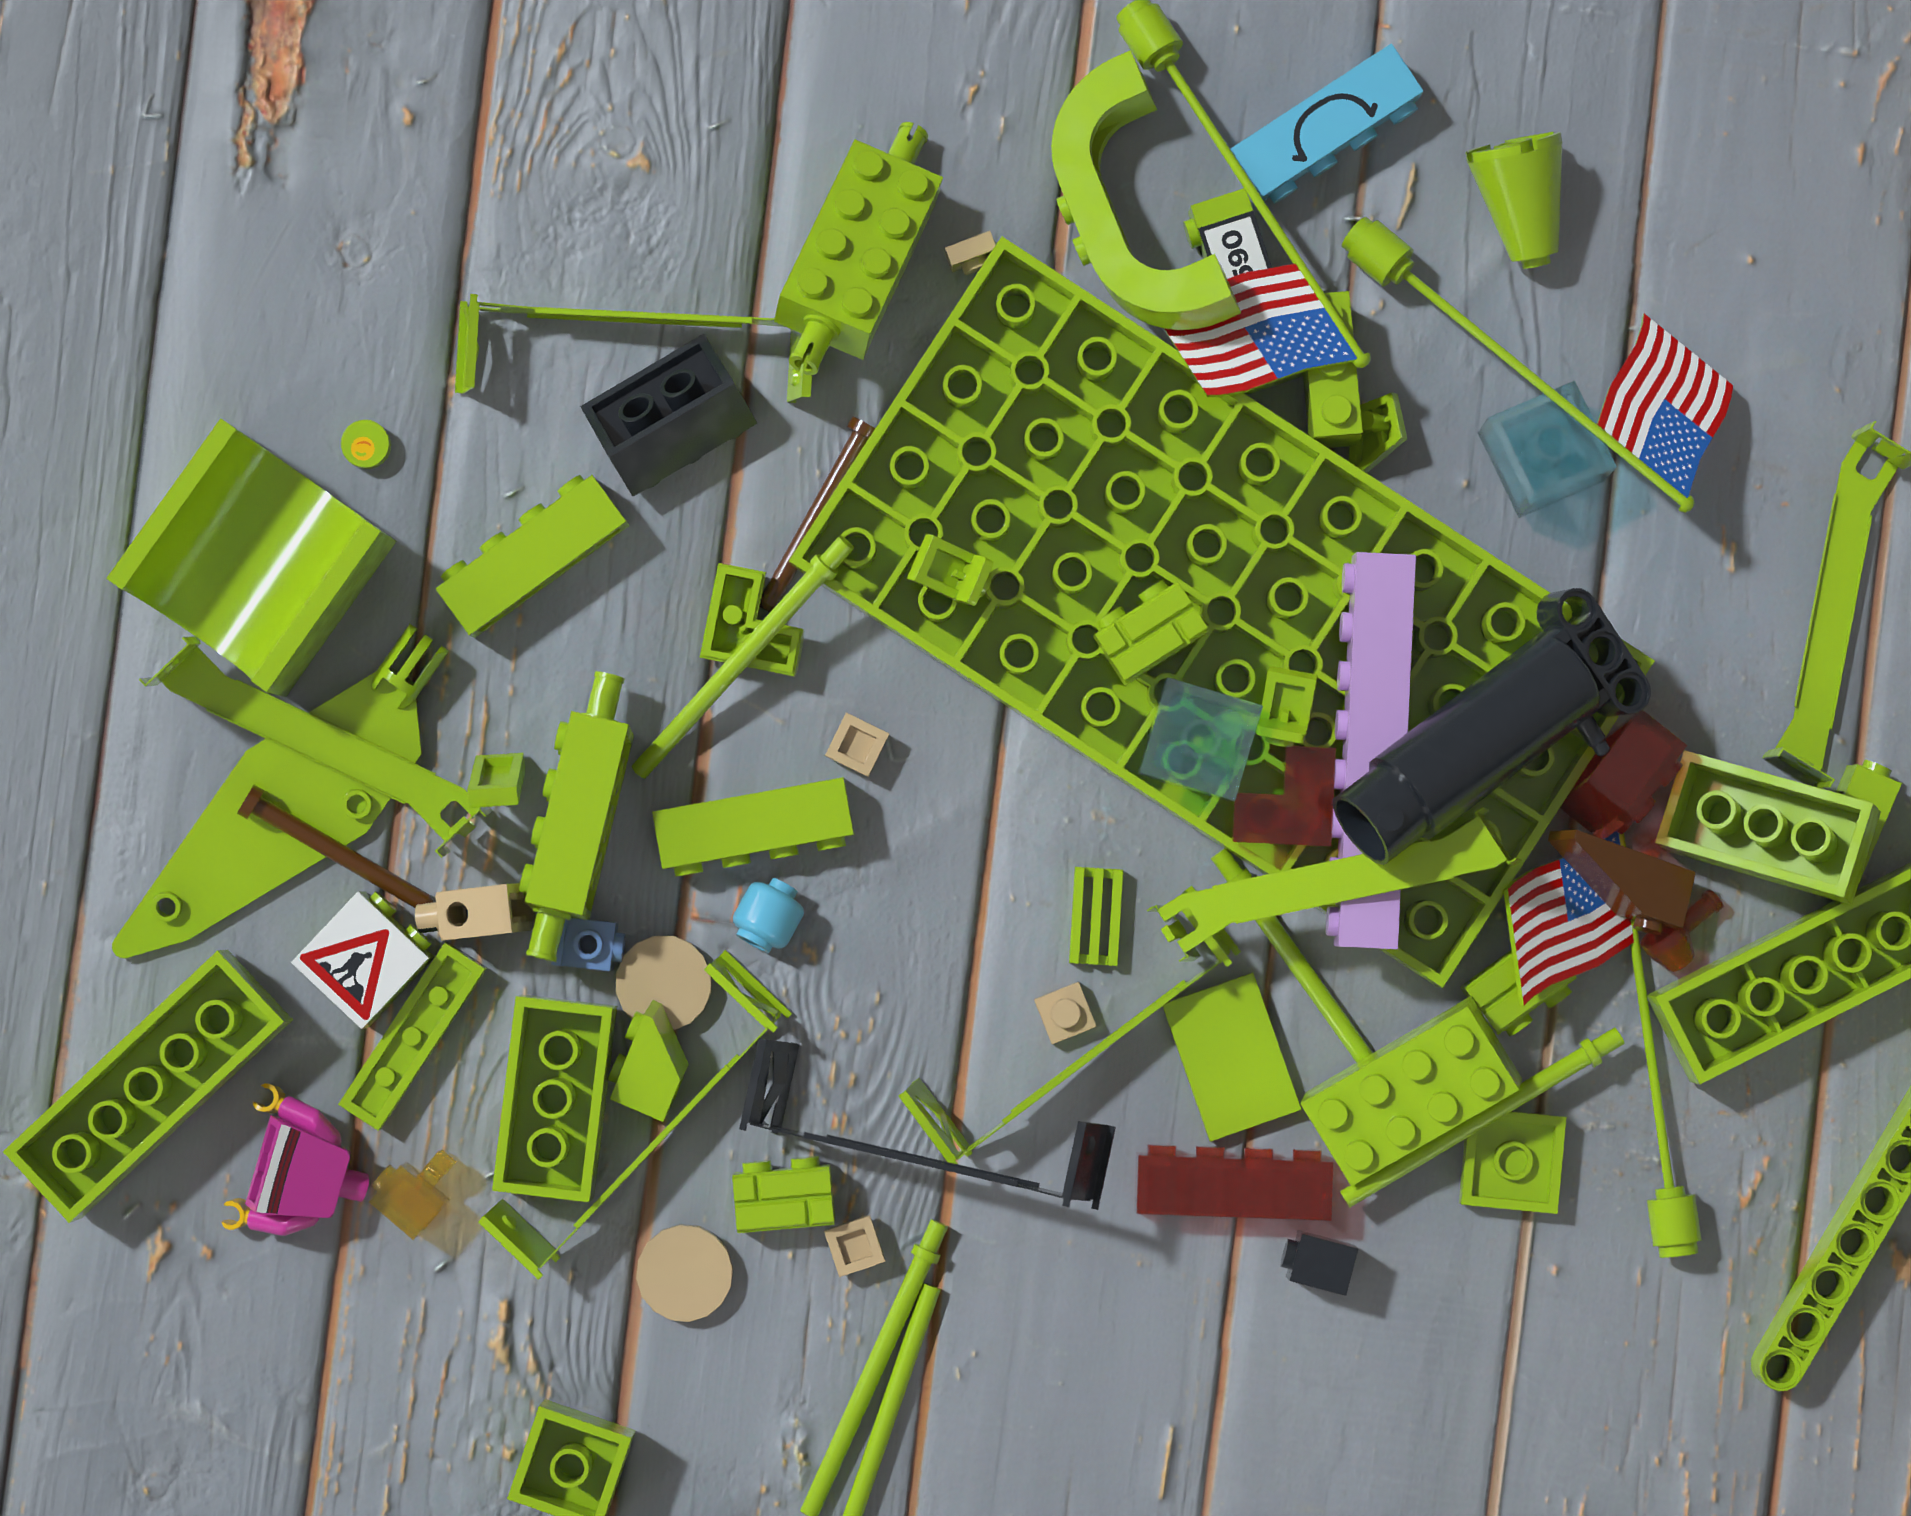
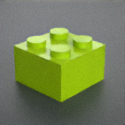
[507,1399,636,1516]

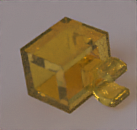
[369,1149,457,1240]

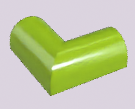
[699,563,805,677]

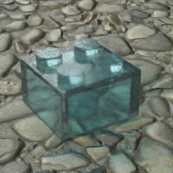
[1478,380,1617,518]
[1138,678,1263,802]

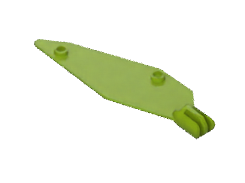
[112,623,449,958]

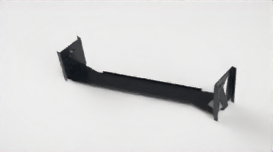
[739,1038,1116,1210]

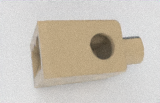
[415,883,536,941]

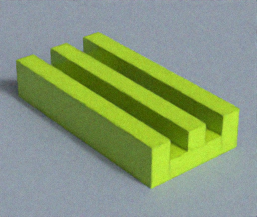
[1069,867,1123,966]

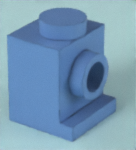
[551,918,626,971]

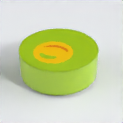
[341,420,391,469]

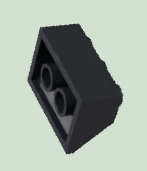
[580,334,758,497]

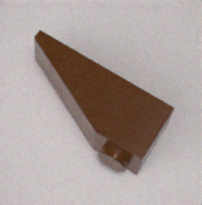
[1548,829,1696,935]

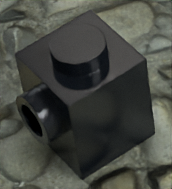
[1280,1230,1358,1296]

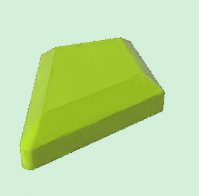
[1349,392,1407,473]

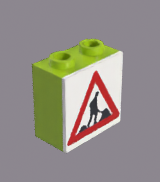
[291,891,435,1029]

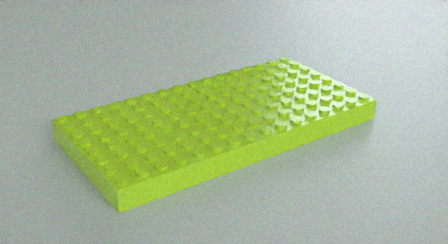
[789,236,1655,988]

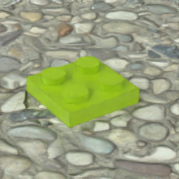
[1459,1111,1567,1214]

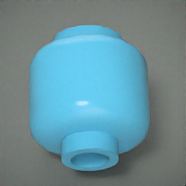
[732,878,804,953]

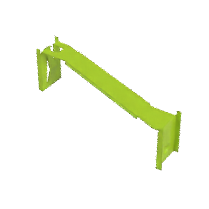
[455,294,812,403]
[1762,421,1911,789]
[139,636,493,858]
[1147,807,1522,962]
[898,886,1241,1164]
[478,950,792,1280]

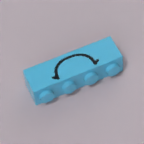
[1230,43,1423,204]

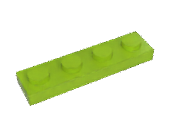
[338,942,487,1131]

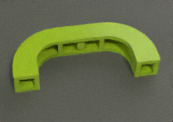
[1051,50,1241,330]

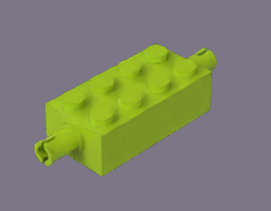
[774,122,943,375]
[519,671,634,962]

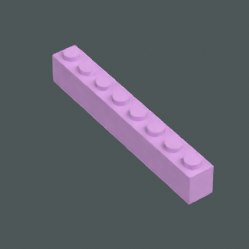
[1326,552,1416,949]

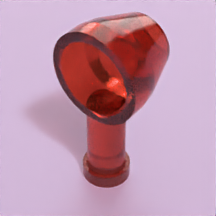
[1640,889,1724,972]

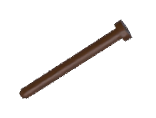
[760,416,875,612]
[237,784,434,908]

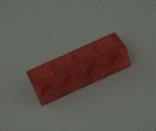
[1135,1144,1333,1221]

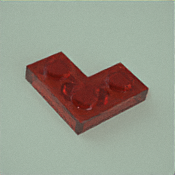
[1232,746,1336,847]

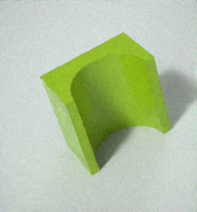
[106,418,397,697]

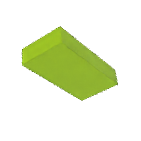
[467,752,526,808]

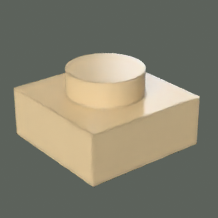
[945,231,996,275]
[825,712,890,777]
[1034,982,1097,1044]
[824,1214,886,1277]

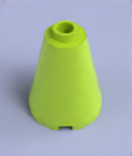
[1465,132,1562,269]

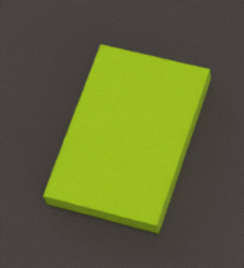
[1162,972,1301,1142]

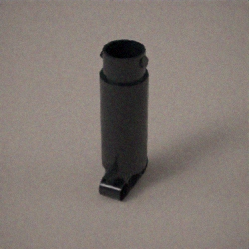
[1333,588,1651,865]

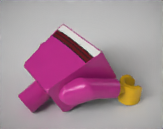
[221,1083,369,1236]

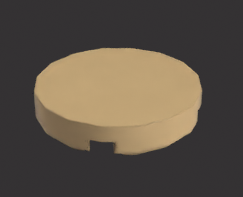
[616,936,712,1030]
[636,1224,733,1322]

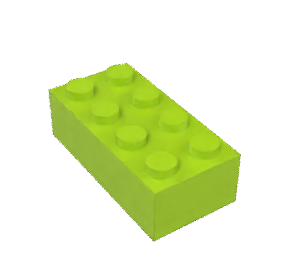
[1655,750,1881,905]
[492,995,617,1202]
[1300,996,1522,1187]

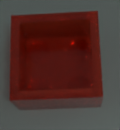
[1560,710,1687,839]

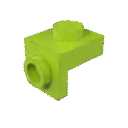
[907,534,994,606]
[1256,666,1318,747]

